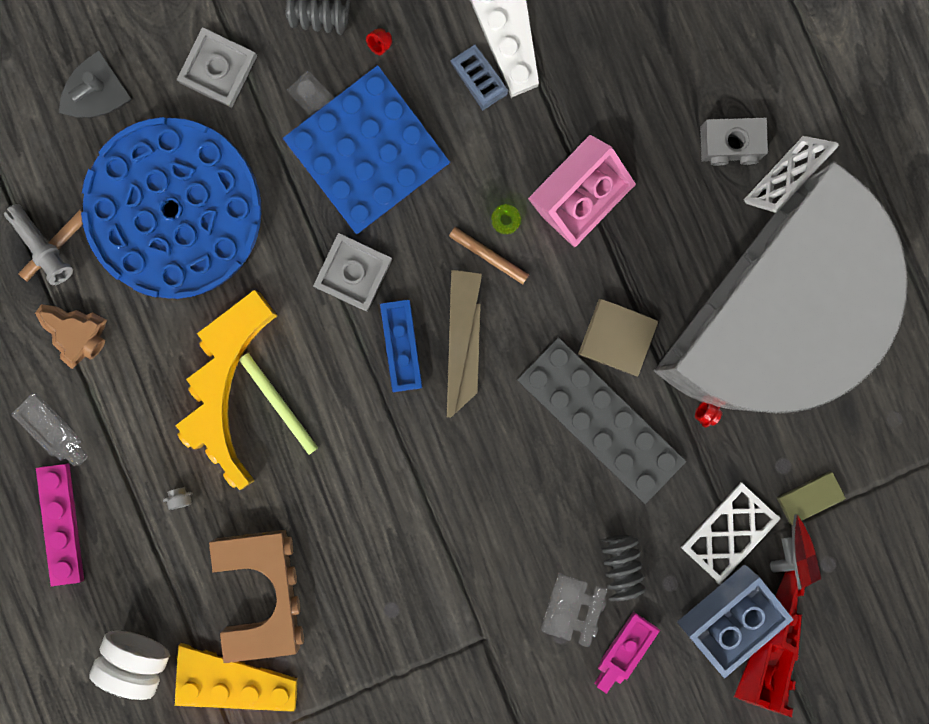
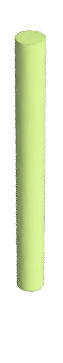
[239,353,318,455]

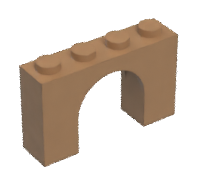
[209,530,304,663]

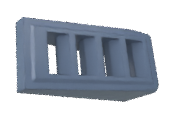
[451,45,508,111]

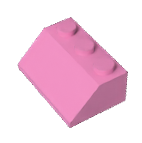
[528,135,636,247]

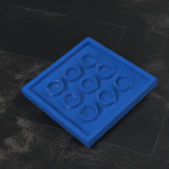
[283,65,450,235]

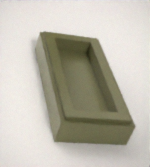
[777,471,846,525]

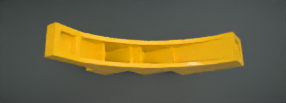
[175,290,278,490]

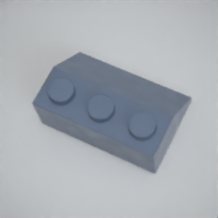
[677,565,794,679]

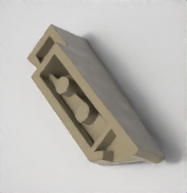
[447,270,482,418]

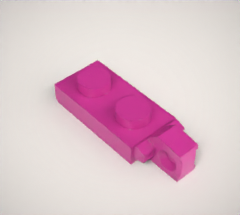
[594,611,660,694]

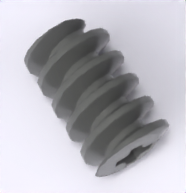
[286,0,350,35]
[600,535,646,601]

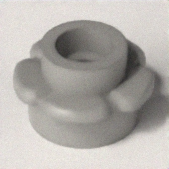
[163,487,193,510]

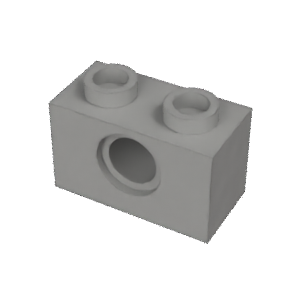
[700,118,768,166]

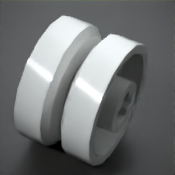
[89,630,170,700]

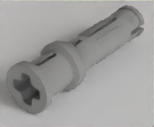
[4,204,73,285]

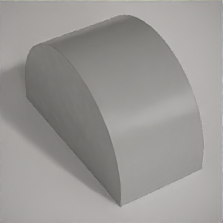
[654,162,907,413]

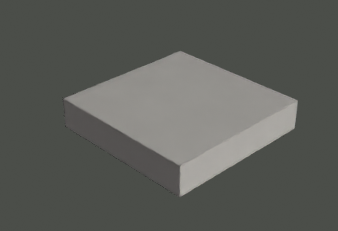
[177,27,257,108]
[313,233,393,312]

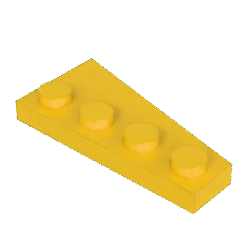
[175,643,298,712]

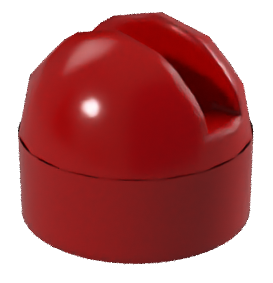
[366,28,392,55]

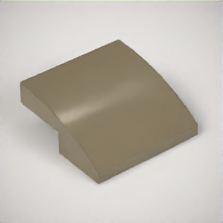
[578,299,659,377]

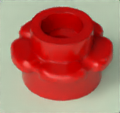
[695,402,722,428]

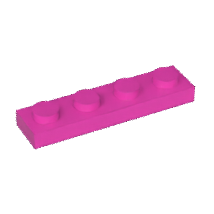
[36,463,84,586]

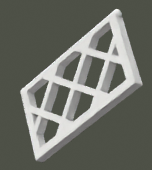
[744,136,839,213]
[681,482,781,585]

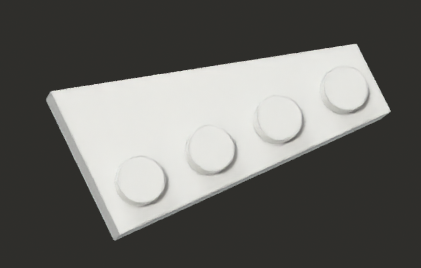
[470,0,539,98]

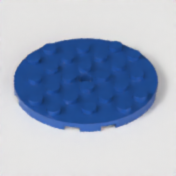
[81,118,261,299]

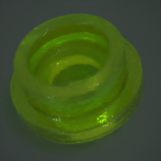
[491,204,521,234]

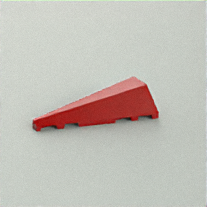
[734,570,805,718]

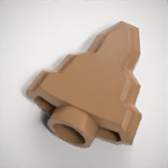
[35,304,107,369]

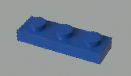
[380,300,422,392]

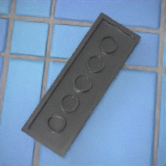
[517,337,686,504]

